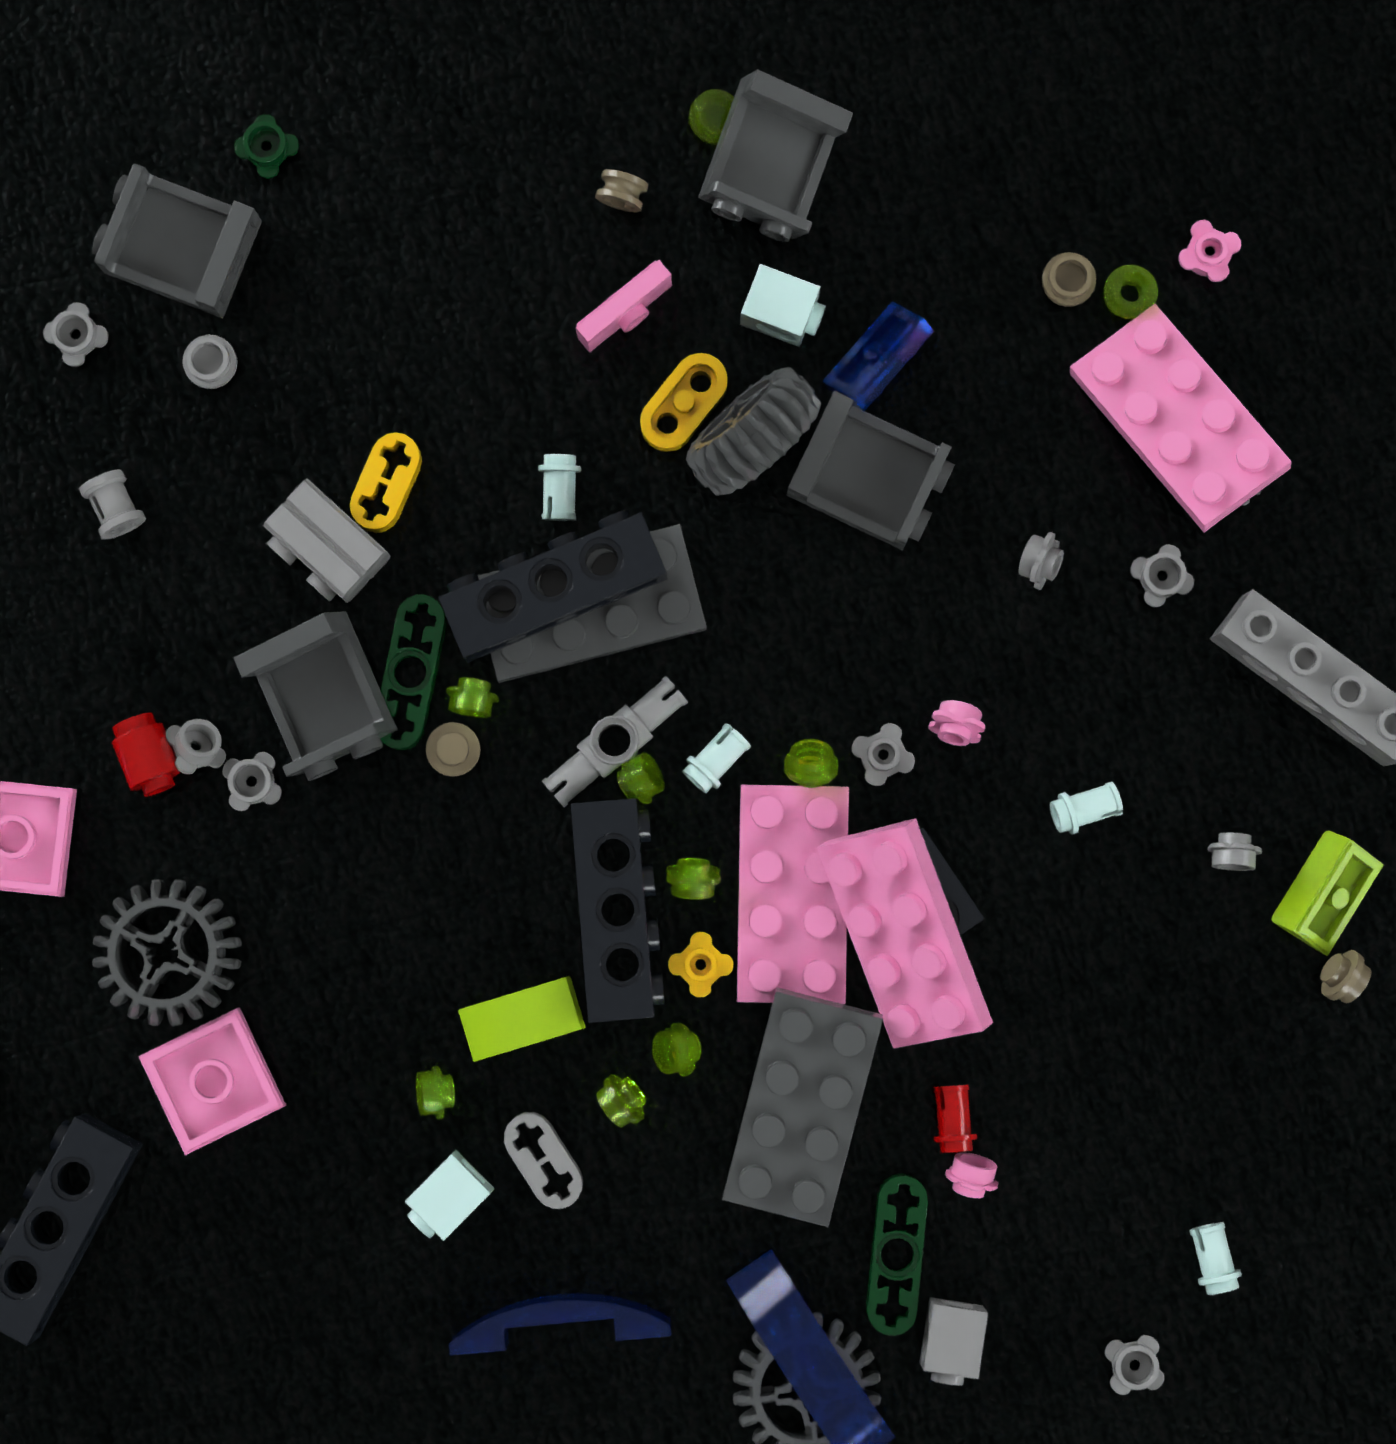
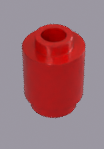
[112,712,181,797]

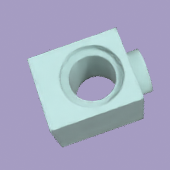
[740,264,826,347]
[405,1150,494,1241]

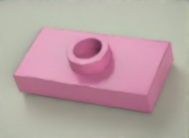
[576,260,672,352]

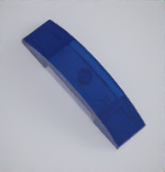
[726,1249,896,1444]
[449,1293,672,1355]

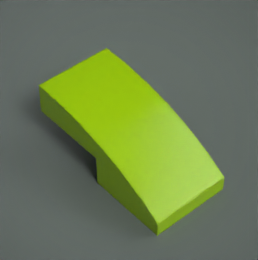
[458,976,586,1062]

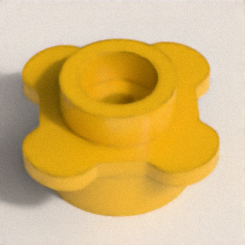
[668,932,733,997]

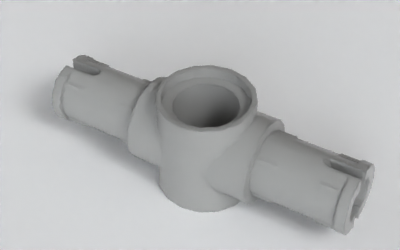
[542,676,688,807]

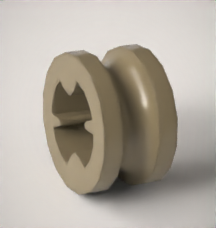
[596,169,648,212]

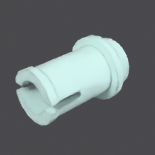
[538,454,581,521]
[682,723,751,793]
[1050,782,1123,835]
[1189,1222,1242,1295]

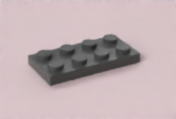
[478,524,707,683]
[722,987,883,1227]

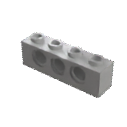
[1210,589,1396,767]

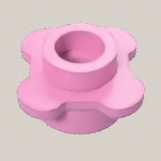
[1179,220,1241,282]
[928,700,985,746]

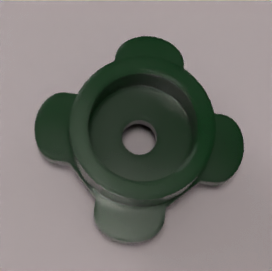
[235,115,299,179]

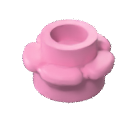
[945,1153,999,1198]

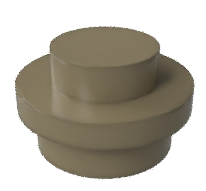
[1042,252,1096,307]
[426,722,481,777]
[1320,950,1371,1003]

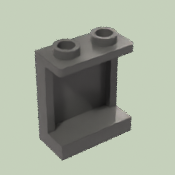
[698,69,853,242]
[92,163,262,318]
[787,391,955,550]
[234,611,397,781]

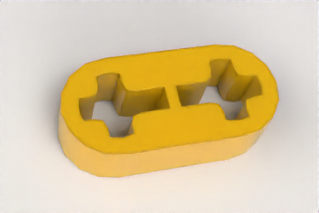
[350,432,422,533]

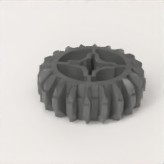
[686,367,821,496]
[92,879,241,1026]
[733,1312,881,1444]

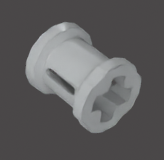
[79,469,146,539]

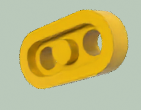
[640,353,728,452]

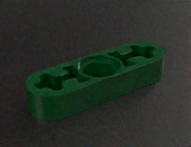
[380,595,447,750]
[866,1173,928,1336]

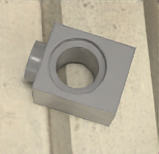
[919,1297,988,1385]

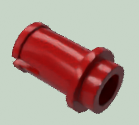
[934,1085,977,1153]

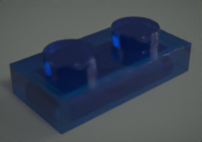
[823,302,934,411]

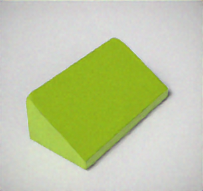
[1271,831,1384,956]

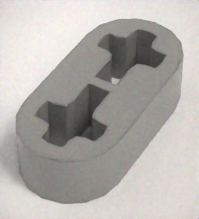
[504,1112,583,1209]

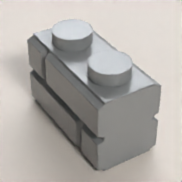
[263,478,391,603]

